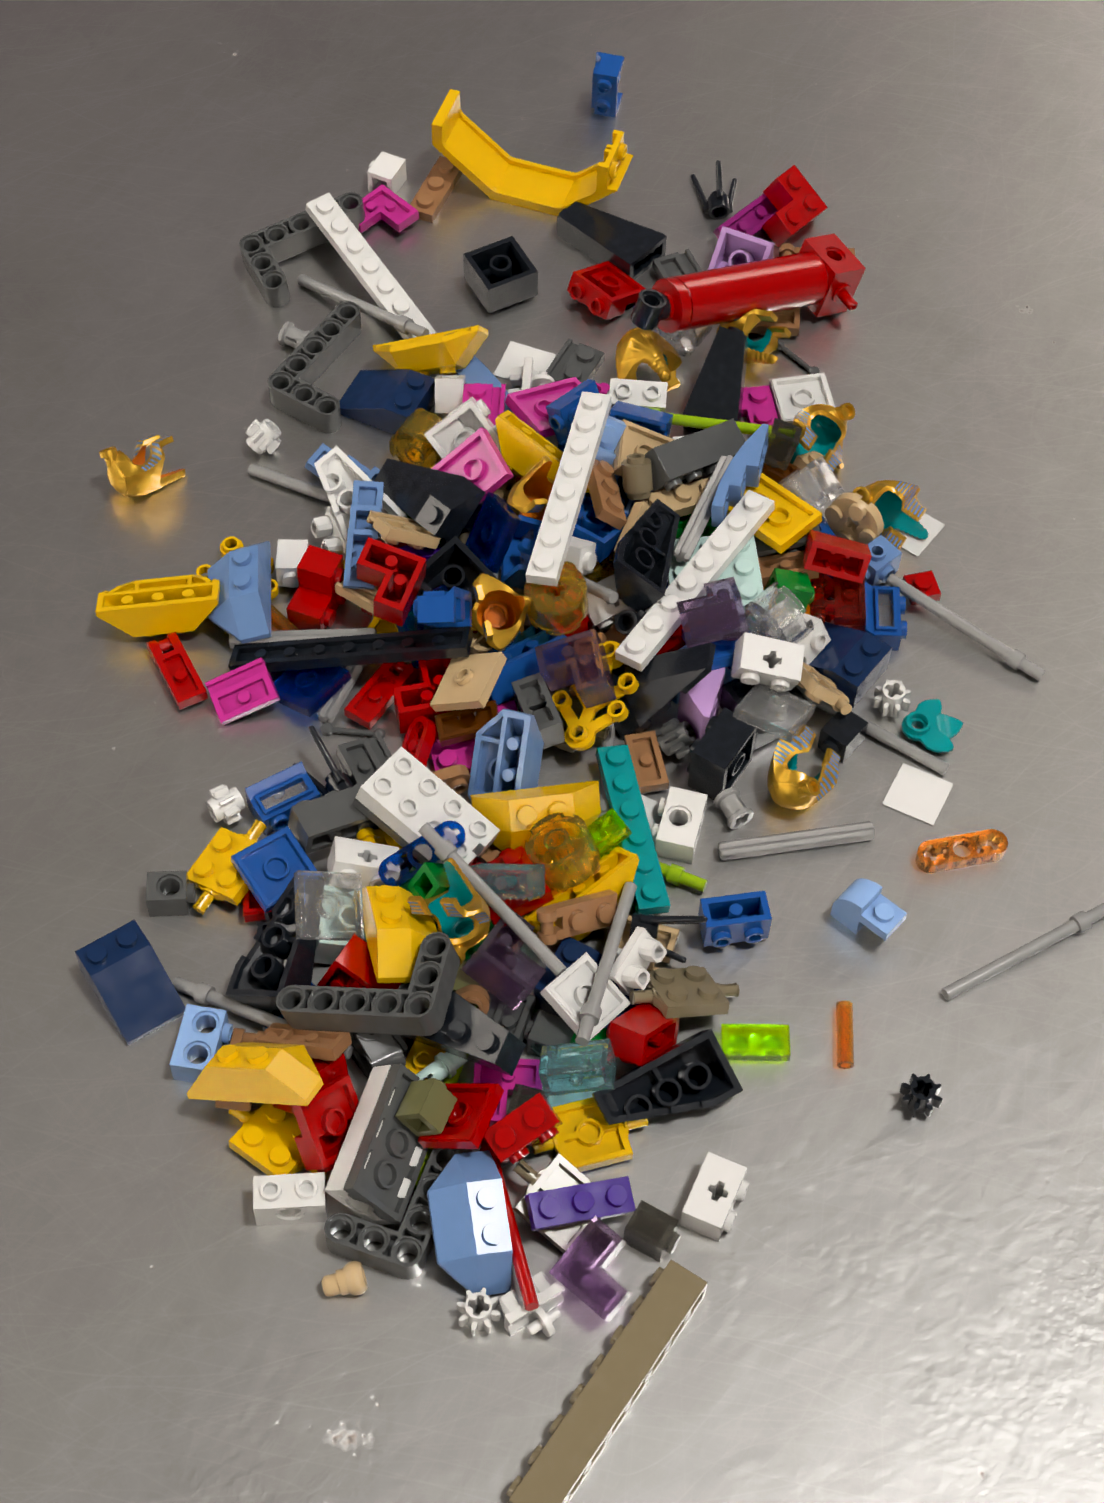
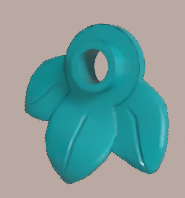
[901,699,963,753]

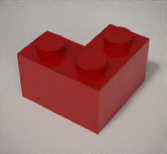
[762,165,828,247]
[356,537,426,627]
[286,545,346,630]
[393,658,451,734]
[317,934,401,989]

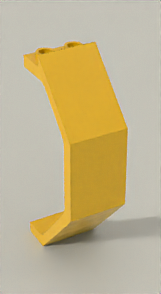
[431,89,633,216]

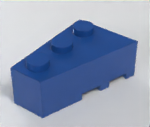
[486,616,572,705]

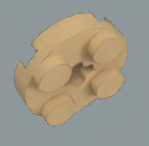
[825,492,884,544]

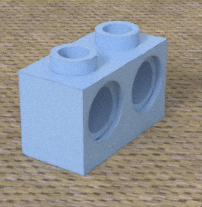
[169,1004,233,1083]

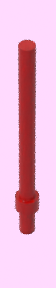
[479,1125,539,1311]

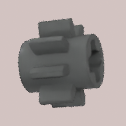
[657,718,696,759]

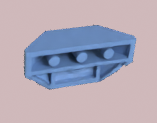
[207,541,272,644]
[468,709,544,801]
[427,1150,513,1296]

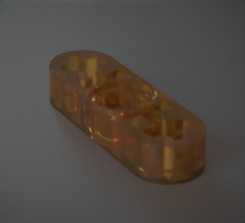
[915,829,1008,873]

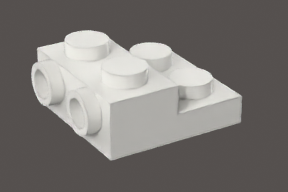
[424,396,501,459]

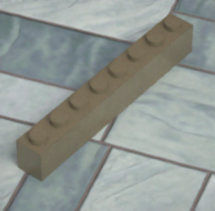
[506,1259,708,1503]

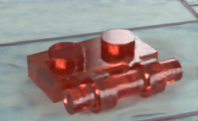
[810,573,866,626]

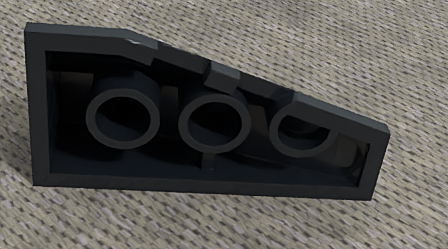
[374,458,486,541]
[613,499,680,612]
[604,643,716,740]
[225,877,324,1015]
[592,1029,743,1125]

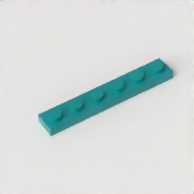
[595,745,671,915]

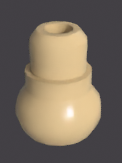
[321,1261,368,1297]

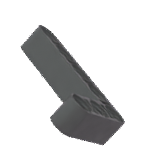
[239,192,366,307]
[268,301,361,433]
[276,932,460,1036]
[324,1148,472,1280]

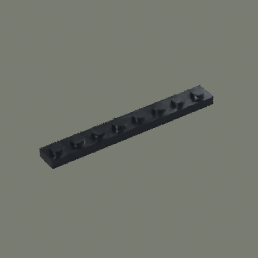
[228,626,473,672]

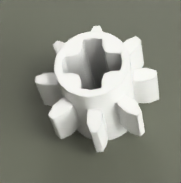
[245,419,282,455]
[873,679,912,718]
[206,784,246,826]
[457,1287,501,1336]

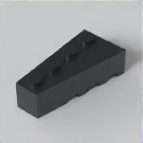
[398,983,526,1076]

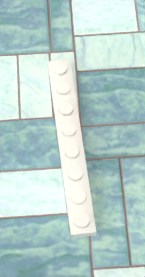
[305,192,437,339]
[525,391,612,587]
[615,490,775,672]

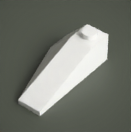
[314,446,408,546]

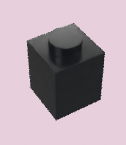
[817,711,868,764]

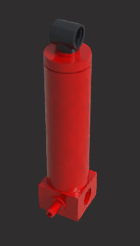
[631,233,866,334]

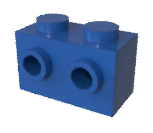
[698,891,772,947]

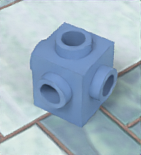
[863,535,902,586]

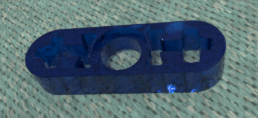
[378,821,466,887]

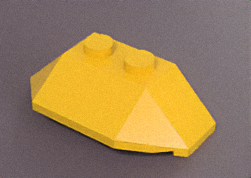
[373,325,489,376]
[495,410,590,493]
[95,574,220,637]
[470,780,601,856]
[521,846,639,941]
[355,885,437,983]
[187,1042,324,1106]

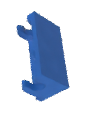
[609,401,673,437]

